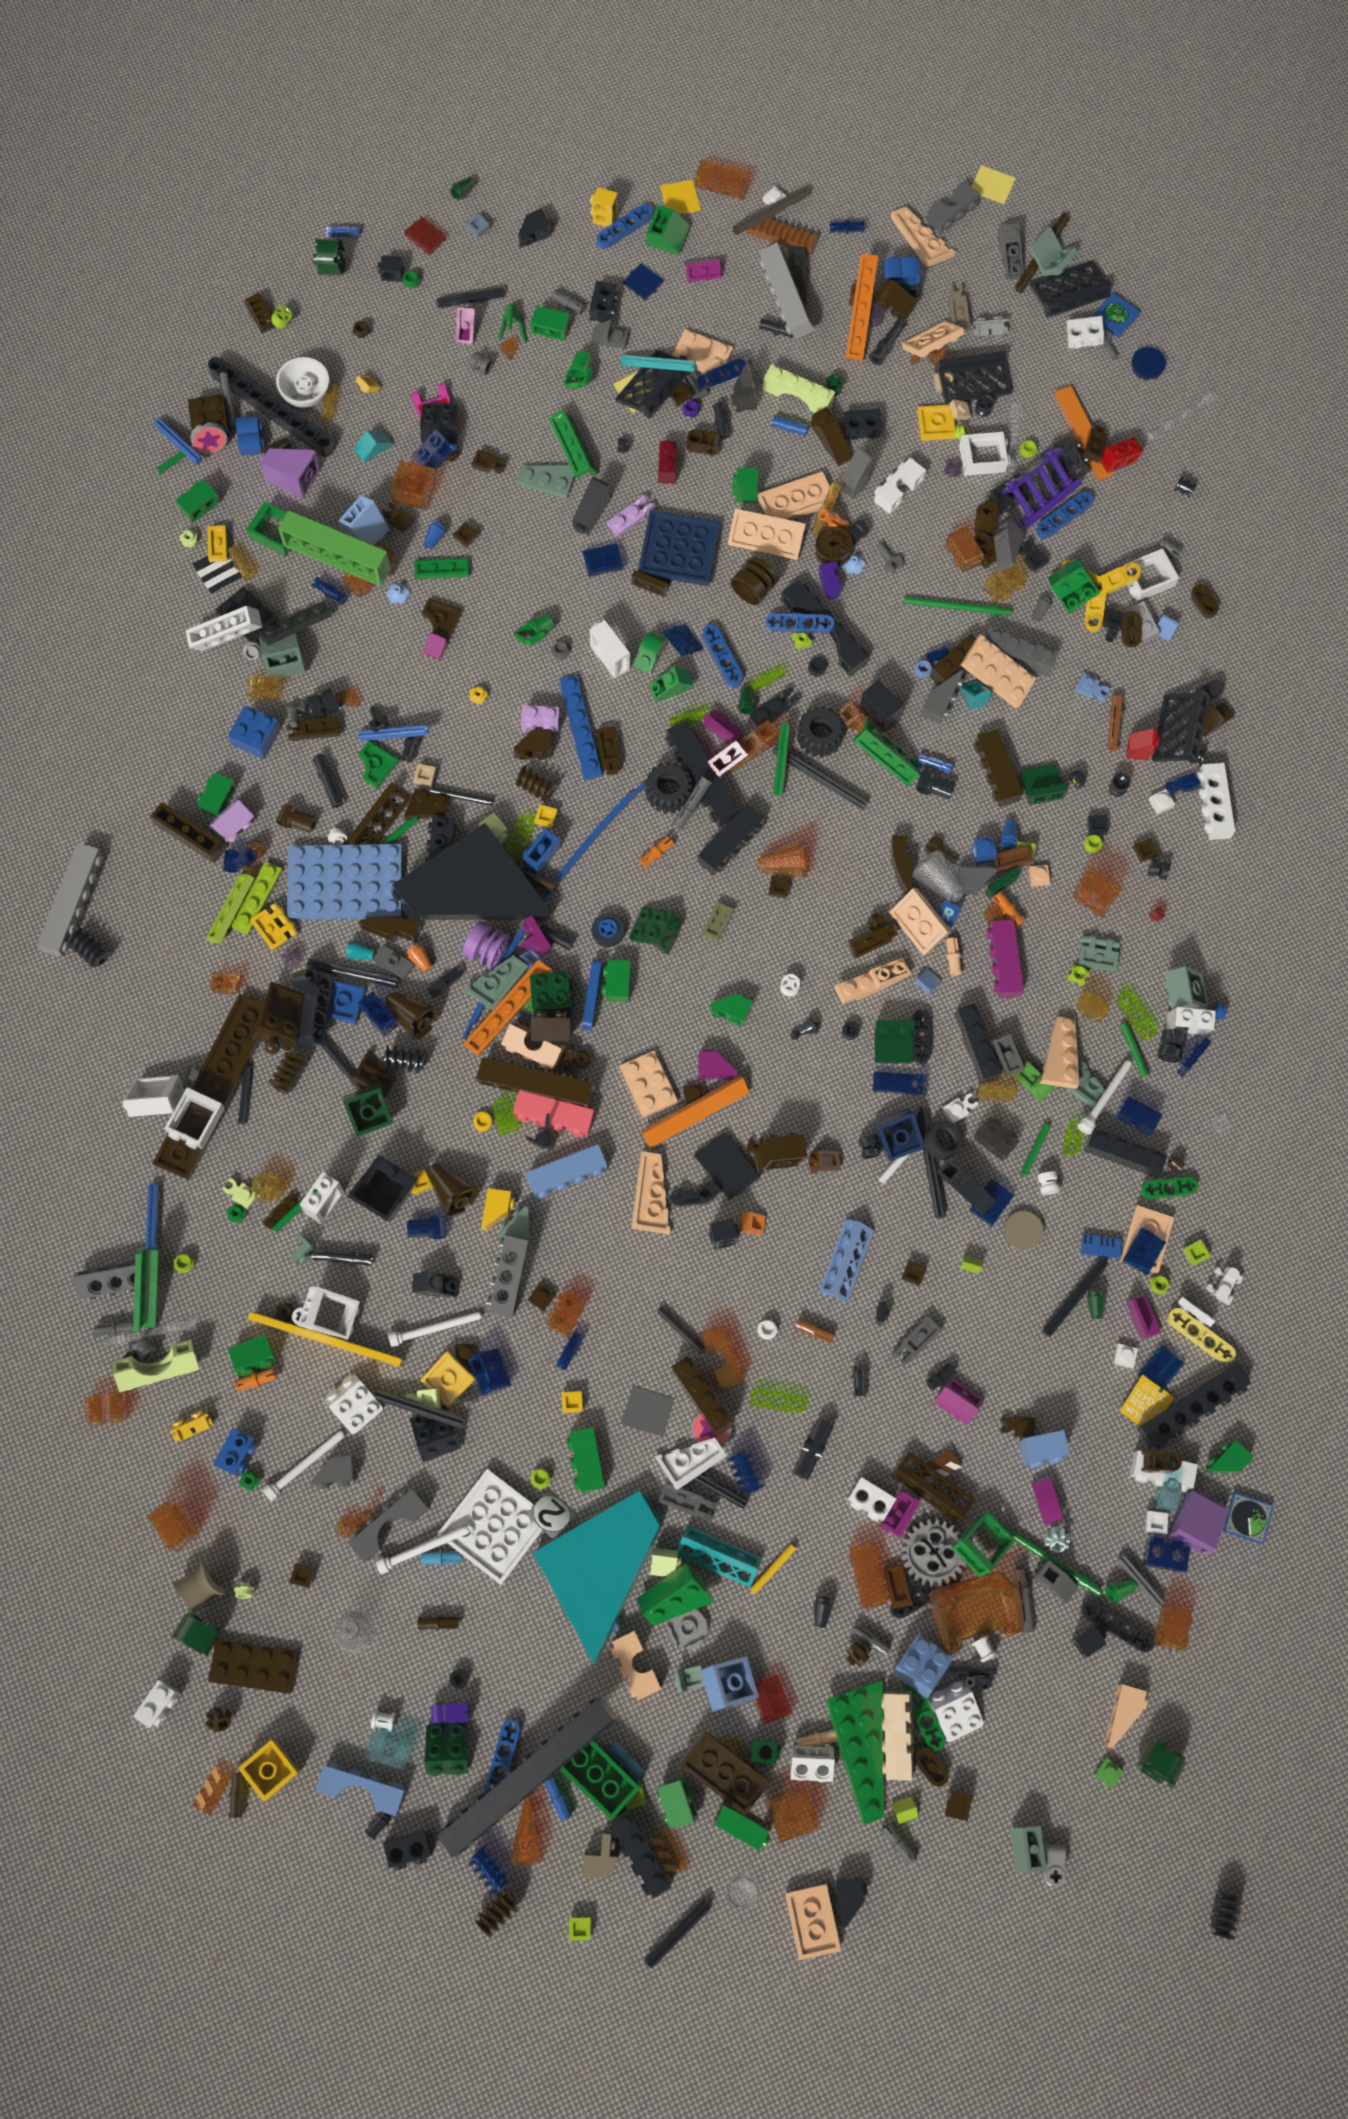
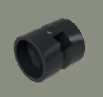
[306,687,339,719]
[1157,1029,1187,1063]

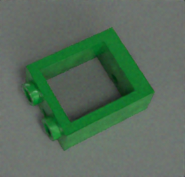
[246,501,292,557]
[952,1510,1016,1578]
[713,1804,771,1851]

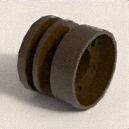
[730,556,779,606]

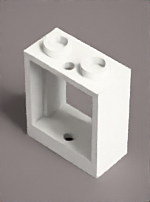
[959,432,1010,476]
[1124,549,1179,602]
[590,620,630,678]
[1166,1007,1215,1036]
[123,1075,184,1117]
[164,1088,225,1149]
[300,1172,345,1224]
[298,1287,360,1340]

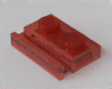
[404,216,447,256]
[754,1674,793,1725]

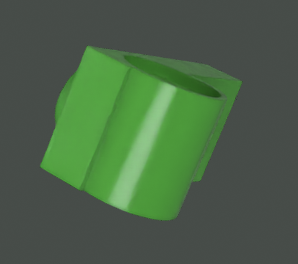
[1013,1061,1055,1102]

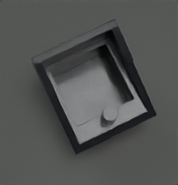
[347,1155,418,1223]

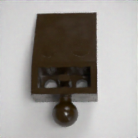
[252,981,305,1054]

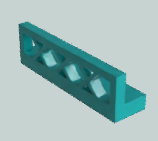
[677,1525,762,1587]

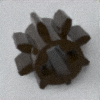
[846,1641,870,1667]
[205,1705,232,1733]

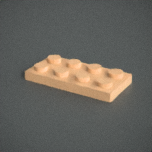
[757,471,836,520]
[728,509,805,560]
[961,635,1036,708]

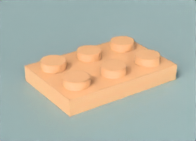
[902,320,964,357]
[673,329,733,379]
[889,887,951,955]
[619,1051,678,1118]
[1120,1205,1174,1273]
[785,1884,841,1960]

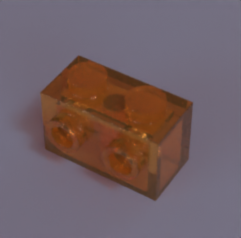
[945,527,984,573]
[545,1290,587,1339]
[1154,1604,1193,1652]

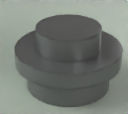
[551,641,569,660]

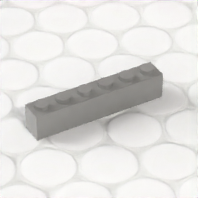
[759,242,814,340]
[37,843,103,957]

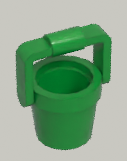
[563,351,593,389]
[513,613,555,646]

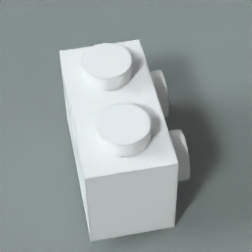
[133,1680,180,1729]

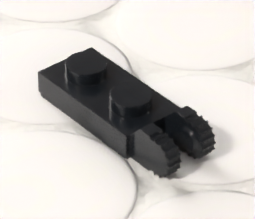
[749,688,800,731]

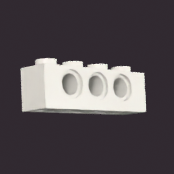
[185,606,262,651]
[1196,763,1235,840]

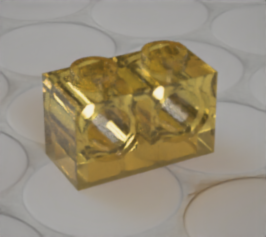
[983,563,1027,604]

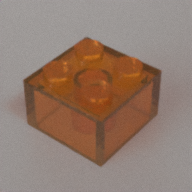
[390,460,437,510]
[1072,867,1123,917]
[147,1501,197,1553]
[765,1786,820,1843]

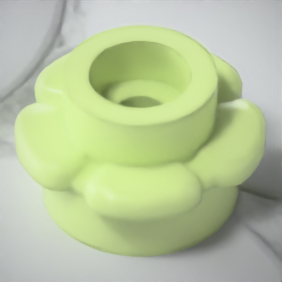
[180,530,198,548]
[234,1582,254,1599]

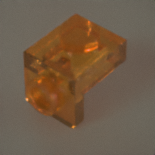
[210,971,242,995]

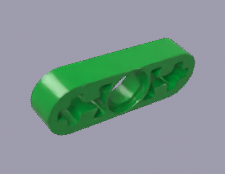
[1140,1177,1198,1200]

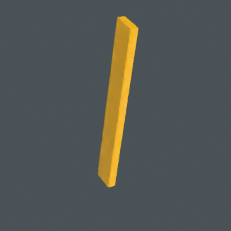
[248,1312,404,1368]

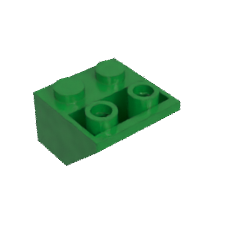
[646,205,690,255]
[1048,558,1100,613]

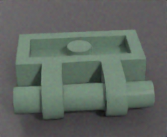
[1078,935,1120,972]

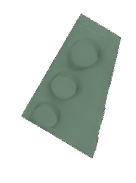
[516,465,575,499]
[463,956,529,1011]
[1064,1058,1106,1109]

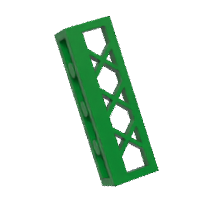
[548,409,598,478]
[853,719,921,786]
[133,1248,159,1332]

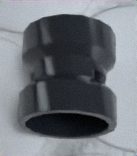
[846,520,869,545]
[1108,773,1131,797]
[1147,858,1171,880]
[858,1135,881,1159]

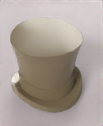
[173,1560,226,1613]

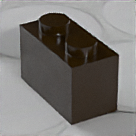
[874,279,918,319]

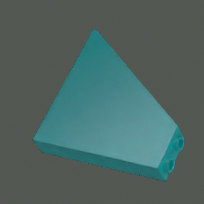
[533,1491,661,1664]

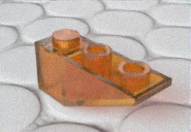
[730,720,779,772]

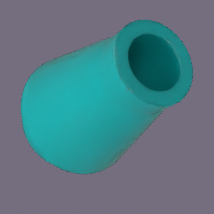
[345,940,374,961]

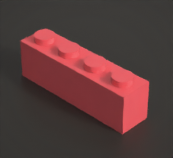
[513,1090,594,1137]

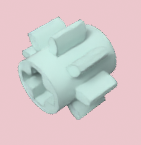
[1045,1527,1070,1553]

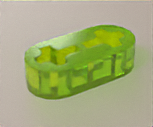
[1062,1120,1084,1157]

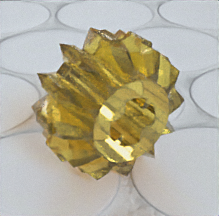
[1076,992,1110,1022]
[251,1170,285,1204]

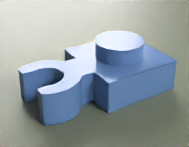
[1075,673,1110,701]

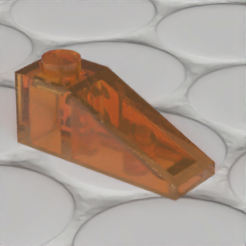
[510,1795,542,1867]

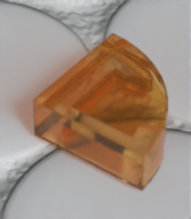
[499,336,517,360]
[335,687,360,707]

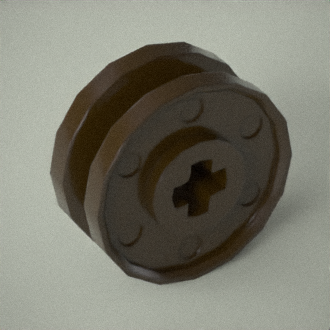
[815,527,853,567]

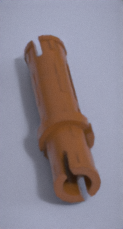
[1107,695,1123,751]

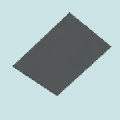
[621,1386,674,1437]

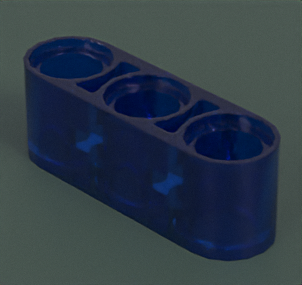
[697,359,747,390]

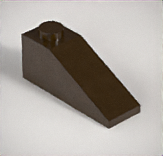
[810,407,853,466]

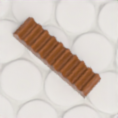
[748,218,818,255]

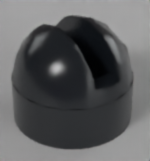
[617,438,630,453]

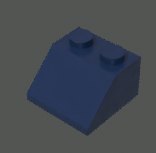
[872,1108,926,1161]

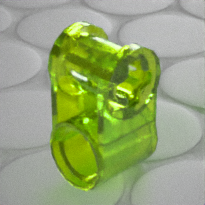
[492,1098,519,1137]

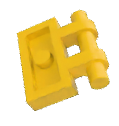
[250,903,299,951]

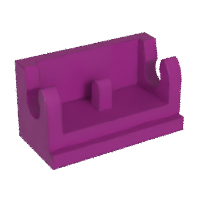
[879,1492,920,1539]

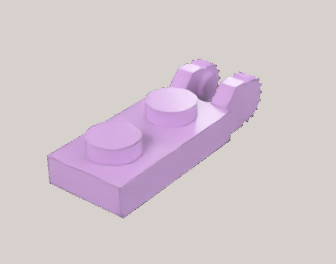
[607,495,655,537]

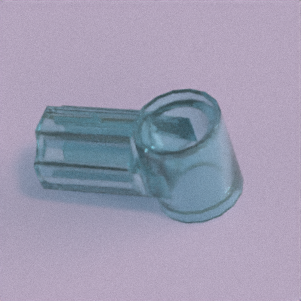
[1154,1478,1182,1511]

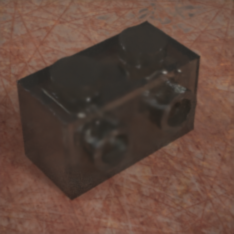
[973,1116,1020,1162]

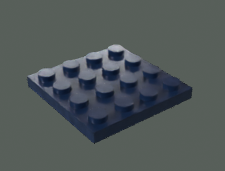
[638,510,720,586]

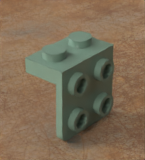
[1030,227,1078,276]

